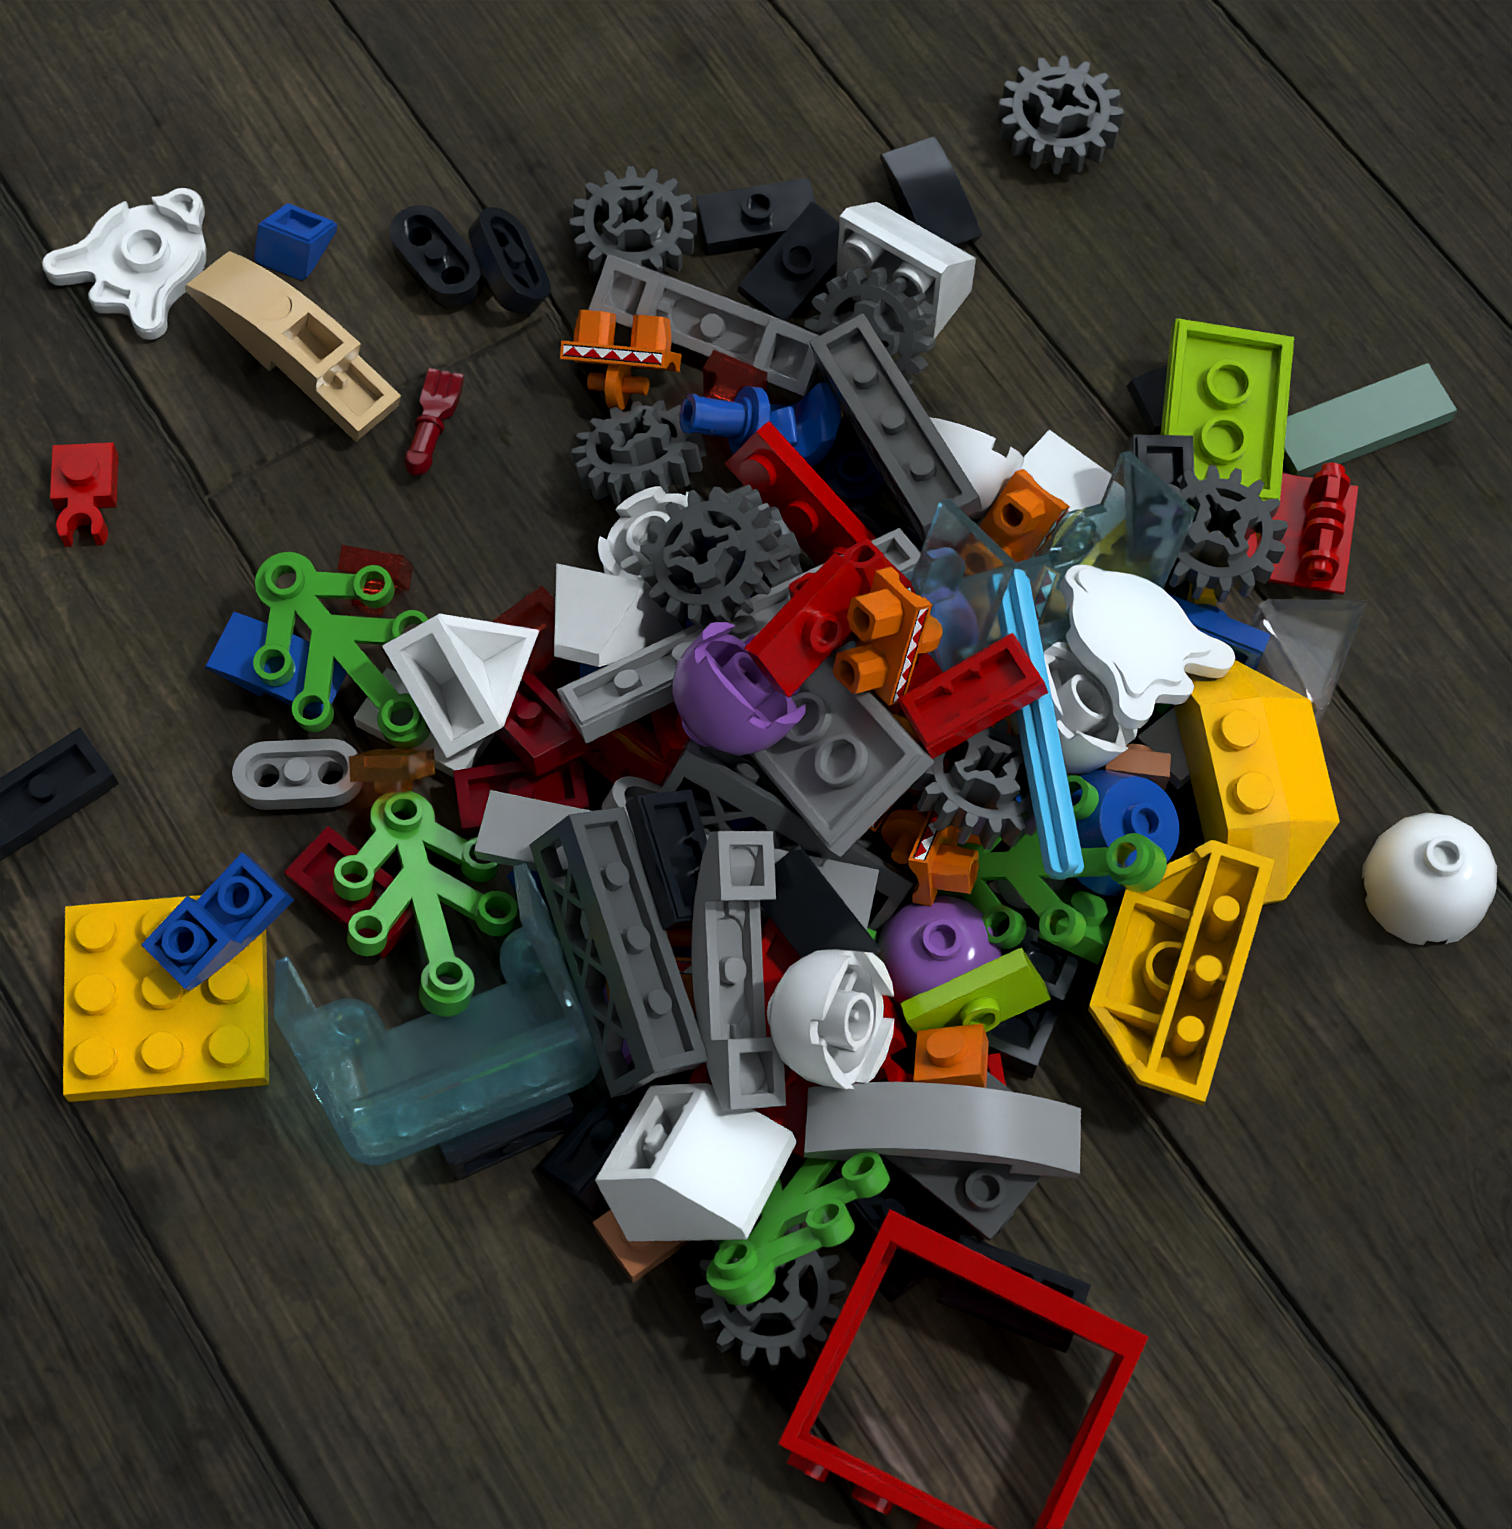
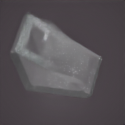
[1249,599,1368,728]

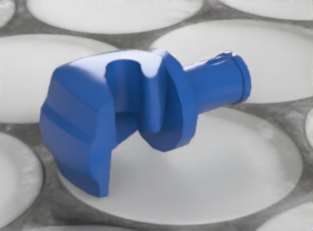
[679,382,841,468]

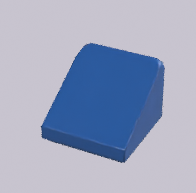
[254,203,337,280]

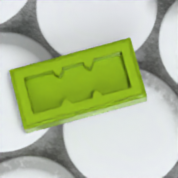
[901,948,1051,1035]

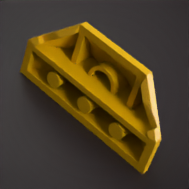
[1174,660,1340,905]
[1088,840,1276,1105]

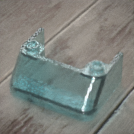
[911,451,1197,672]
[274,863,600,1165]

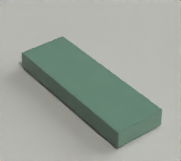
[1283,363,1457,477]

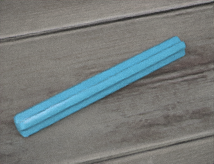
[991,569,1084,880]

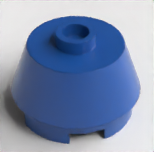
[1071,770,1179,897]

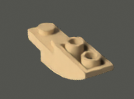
[185,251,401,442]

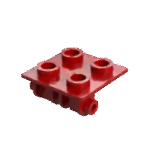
[1247,463,1358,595]

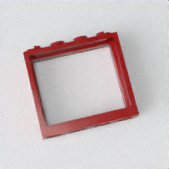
[778,1210,1149,1529]

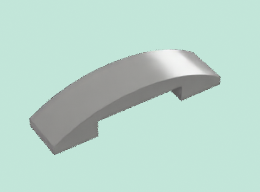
[589,255,820,396]
[691,831,786,1110]
[804,1082,1081,1178]

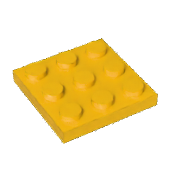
[63,895,269,1102]

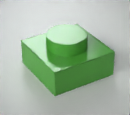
[1038,883,1119,965]

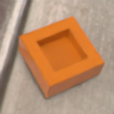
[913,1023,989,1088]

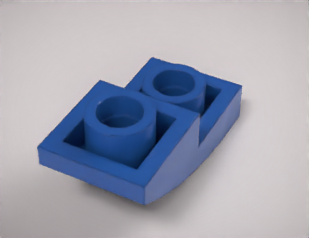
[205,612,347,718]
[141,852,294,991]

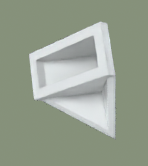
[554,563,684,667]
[382,614,539,758]

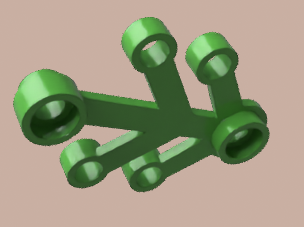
[253,552,431,749]
[937,775,1167,949]
[333,790,518,1017]
[706,1152,889,1305]

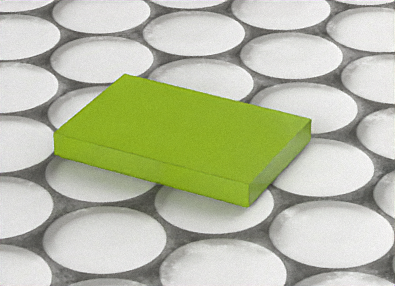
[1160,318,1294,501]

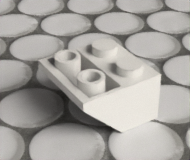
[836,202,976,339]
[595,1083,797,1241]

